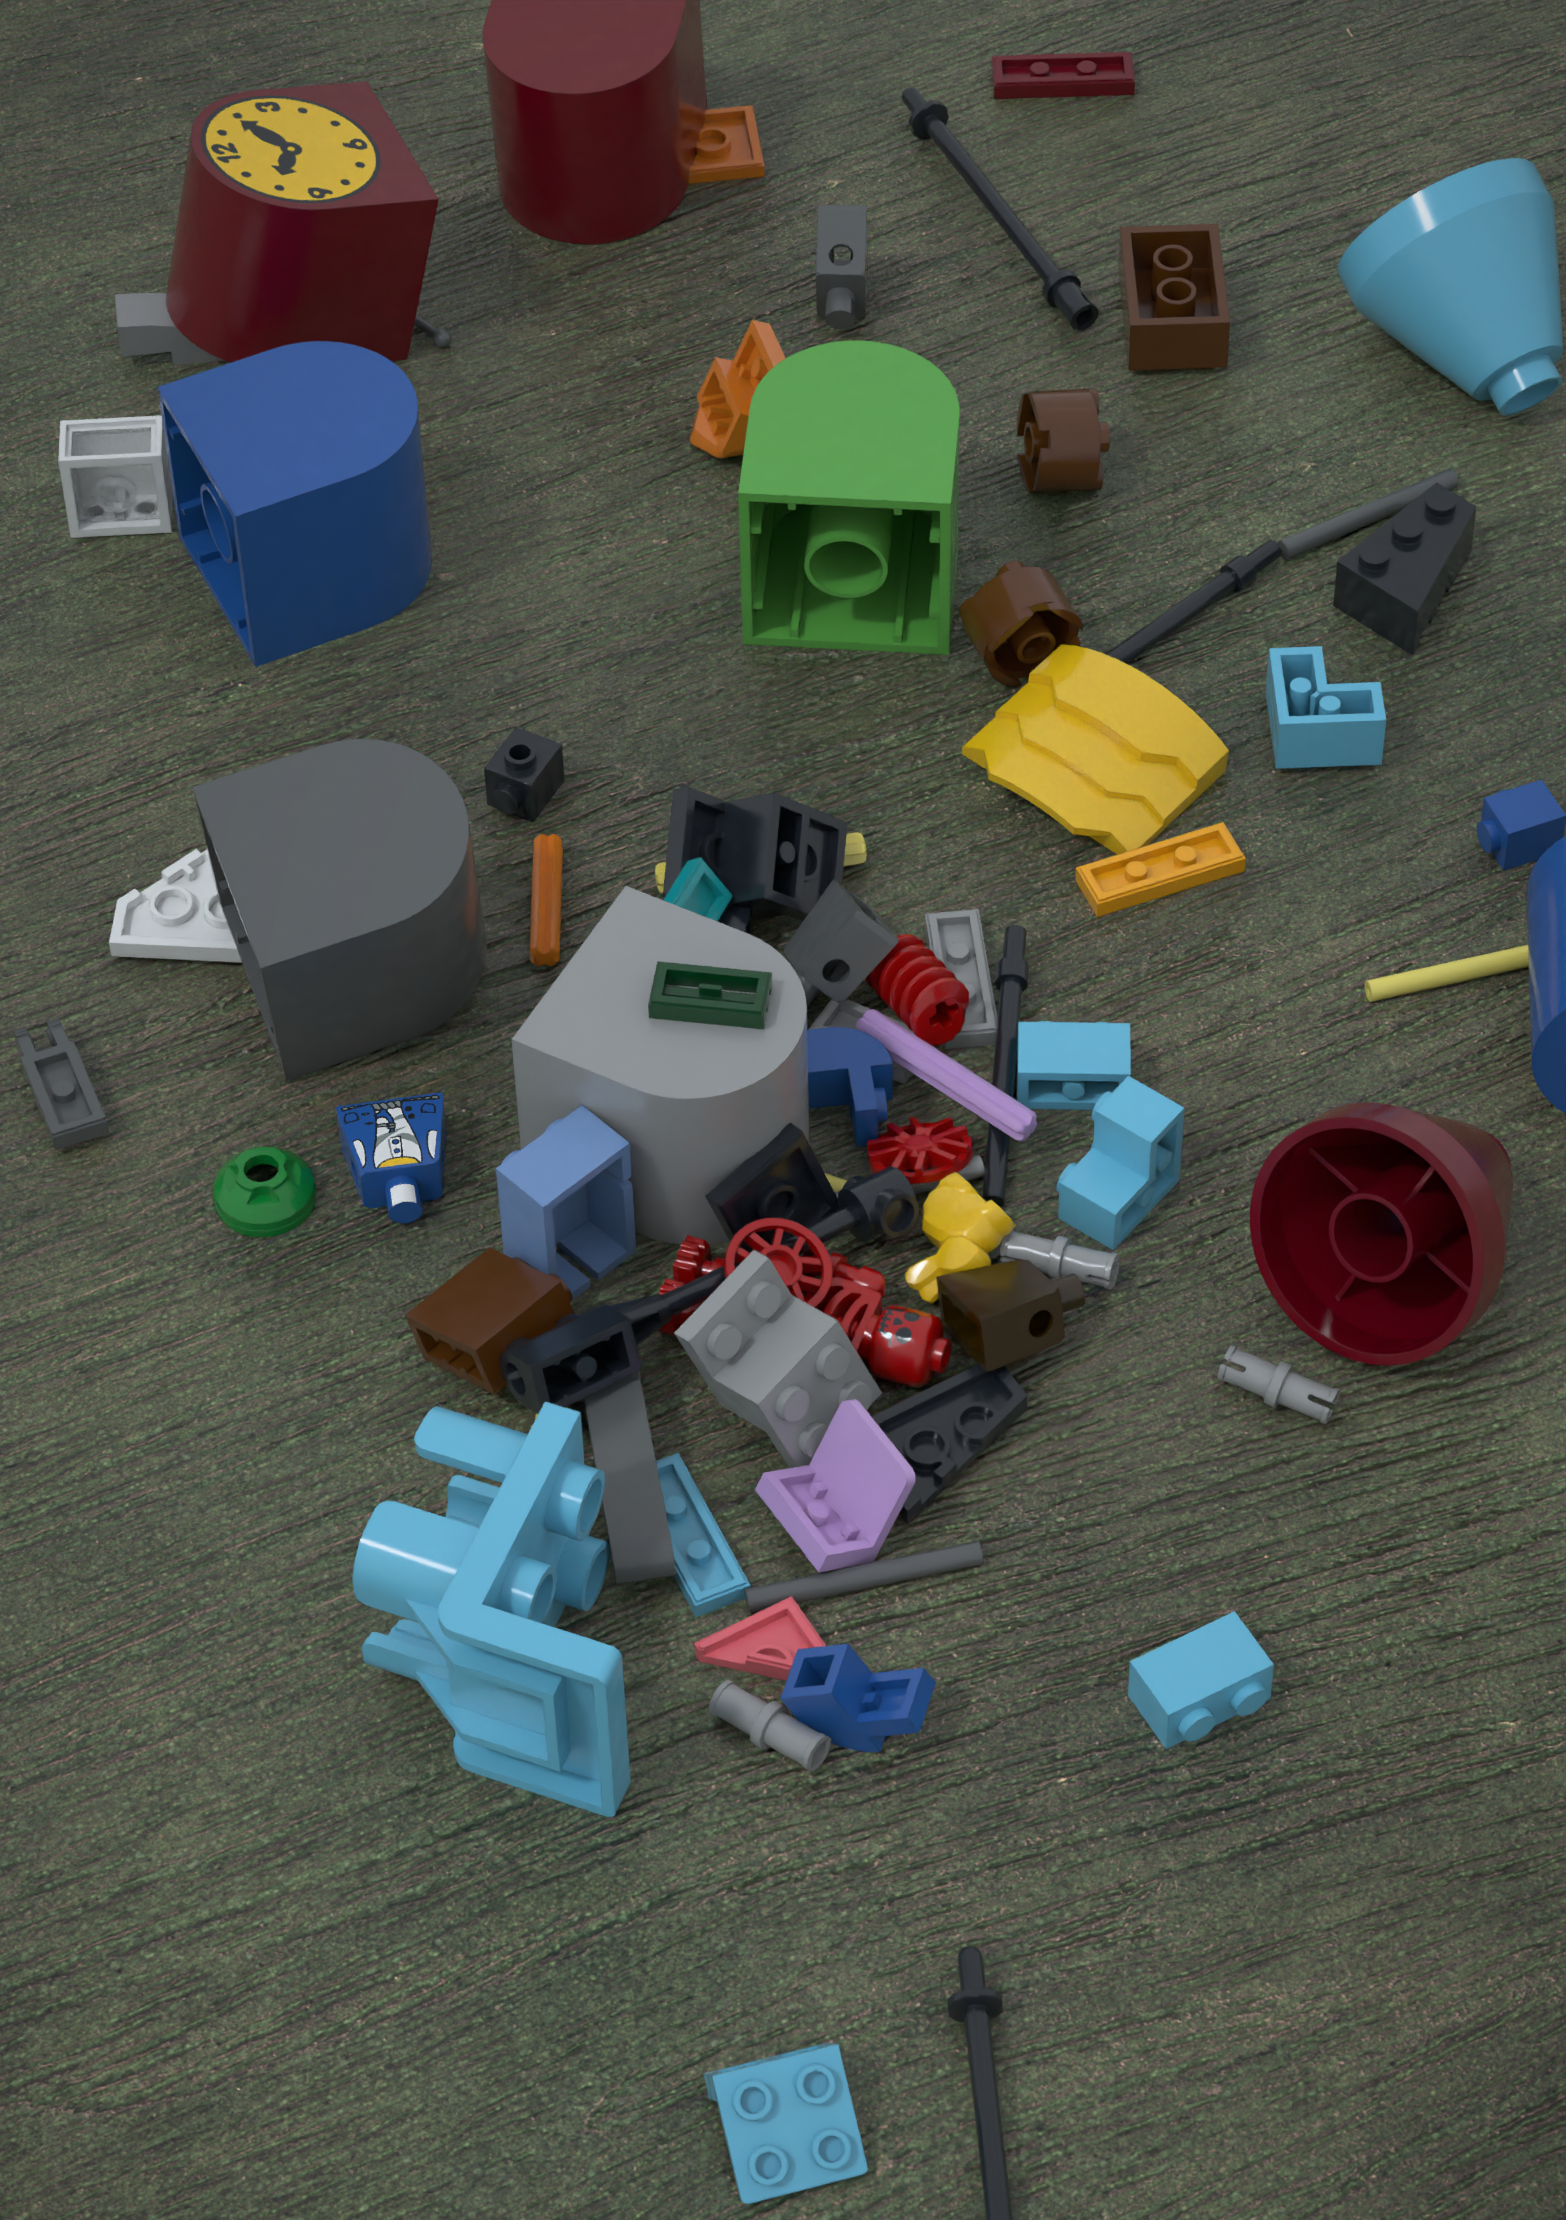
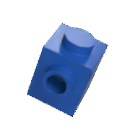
[1477,779,1566,871]

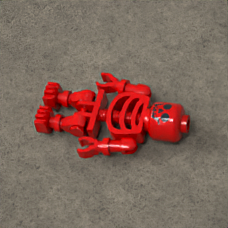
[657,1235,952,1388]

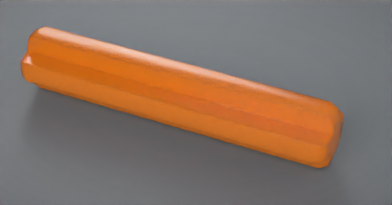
[530,834,563,967]

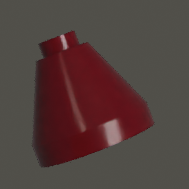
[1250,1102,1513,1366]

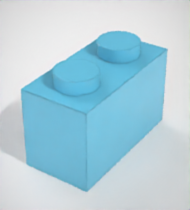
[1017,1021,1131,1110]
[1128,1611,1274,1749]

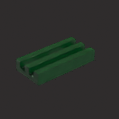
[648,961,772,1029]

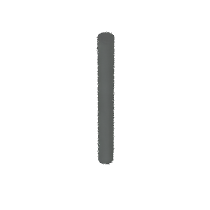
[1278,468,1459,560]
[744,1541,983,1613]

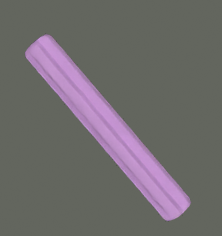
[855,1009,1038,1141]

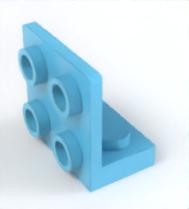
[704,2042,868,2204]

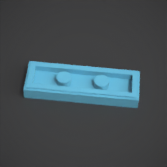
[656,1453,750,1617]

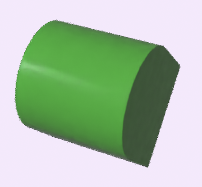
[738,340,960,655]

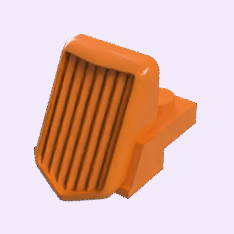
[690,320,786,458]

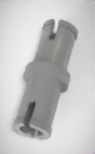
[999,1230,1120,1290]
[1217,1345,1340,1425]
[709,1680,831,1771]

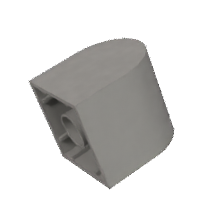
[511,886,809,1245]

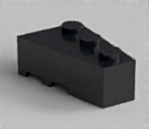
[1333,482,1476,656]

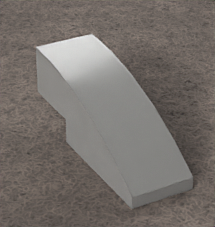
[115,293,224,365]

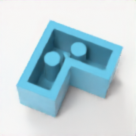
[1266,646,1386,769]
[1056,1076,1185,1251]

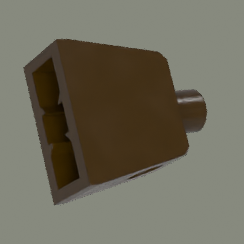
[936,1259,1085,1372]

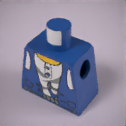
[336,1092,447,1223]

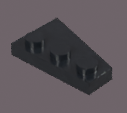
[871,1364,1027,1525]

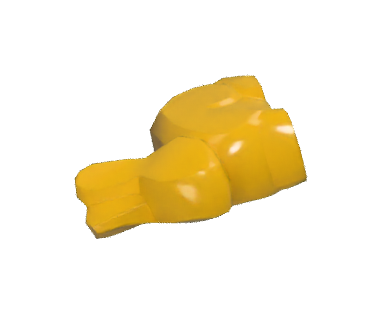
[905,1172,1016,1304]

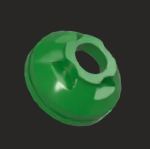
[213,1146,317,1237]

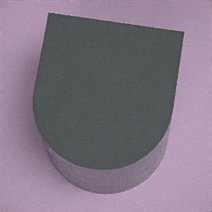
[192,739,487,1081]

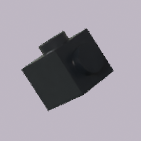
[484,727,564,822]

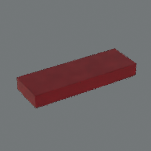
[991,52,1135,99]

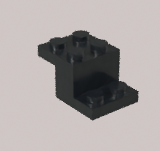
[663,787,848,921]

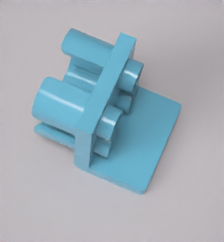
[353,1402,631,1817]

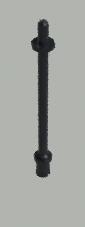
[901,87,1099,331]
[947,1946,1013,2220]

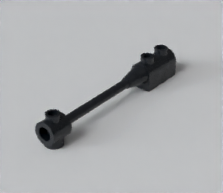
[500,1166,919,1414]

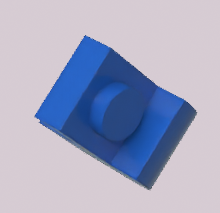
[807,1027,893,1147]
[780,1644,936,1752]

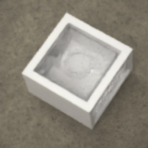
[58,415,173,538]

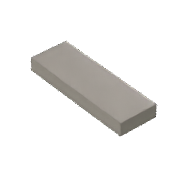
[925,909,997,1049]

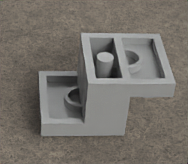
[674,1250,882,1468]

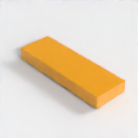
[1075,822,1246,917]

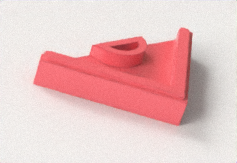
[694,1596,826,1681]

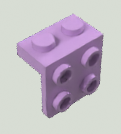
[755,1399,915,1572]

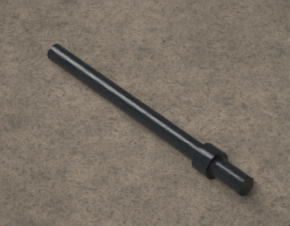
[1106,540,1282,664]
[982,925,1029,1207]

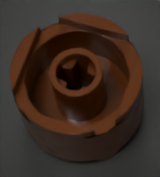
[1017,388,1110,493]
[959,561,1083,687]

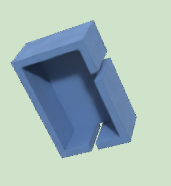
[496,1105,636,1300]

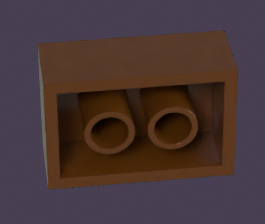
[1118,224,1230,370]

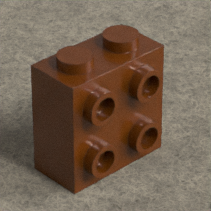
[405,1247,575,1395]

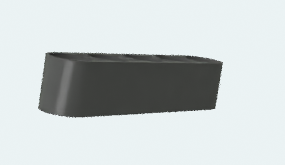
[583,1371,676,1585]

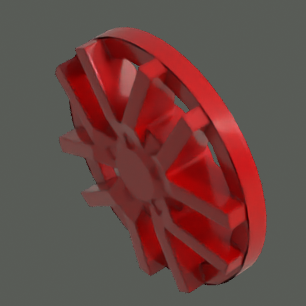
[867,1117,973,1184]
[724,1218,832,1308]

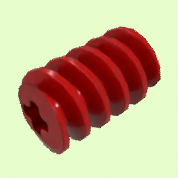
[865,934,969,1045]

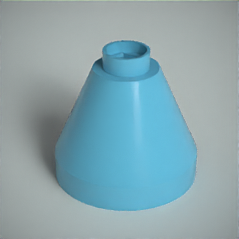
[1337,158,1564,416]

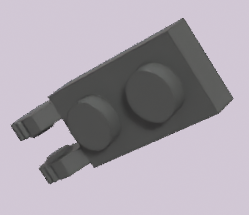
[13,1017,109,1150]

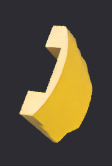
[962,644,1229,855]

